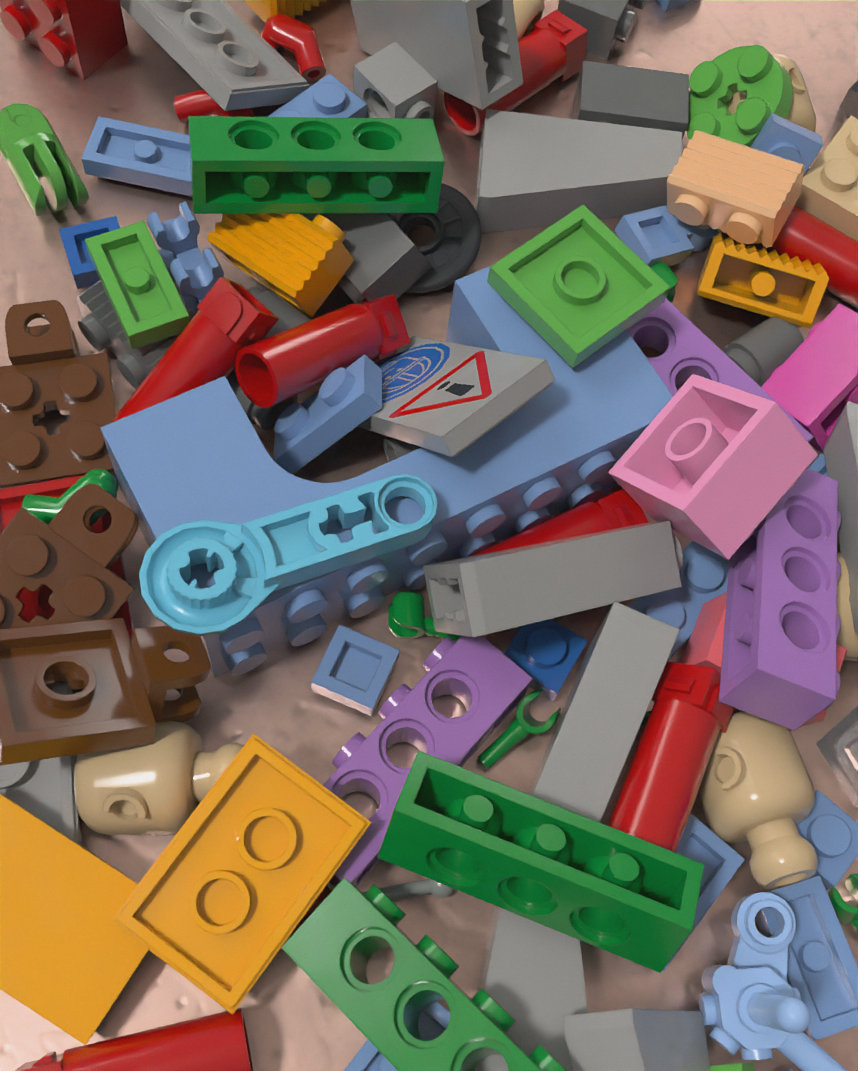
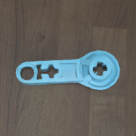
[139,474,438,636]

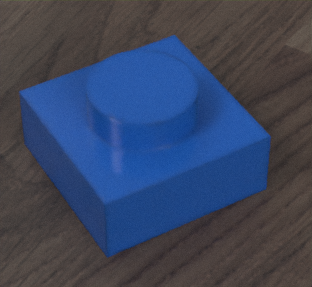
[59,216,120,289]
[504,619,588,701]

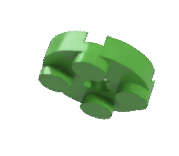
[686,45,793,147]

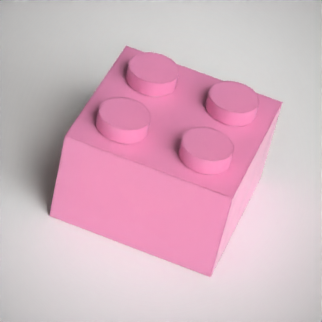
[608,374,818,560]

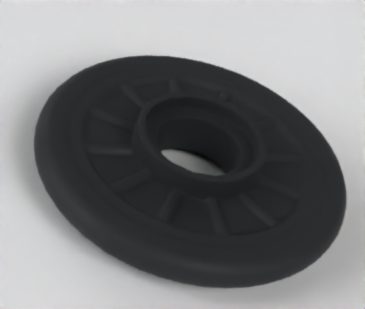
[387,183,482,293]

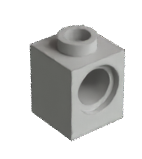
[353,42,438,120]

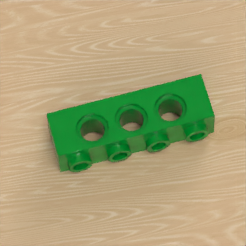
[188,116,445,214]
[377,750,704,973]
[281,878,567,1071]

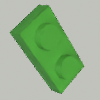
[85,220,190,350]

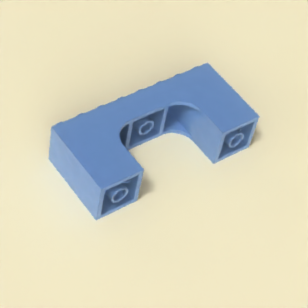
[100,266,673,678]

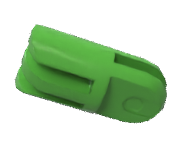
[0,103,89,216]

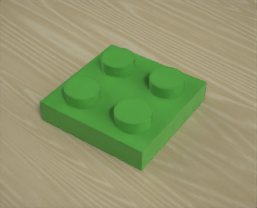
[487,204,670,368]

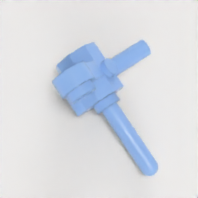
[699,892,848,1071]

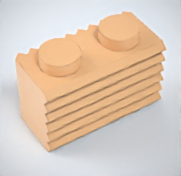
[667,130,805,248]

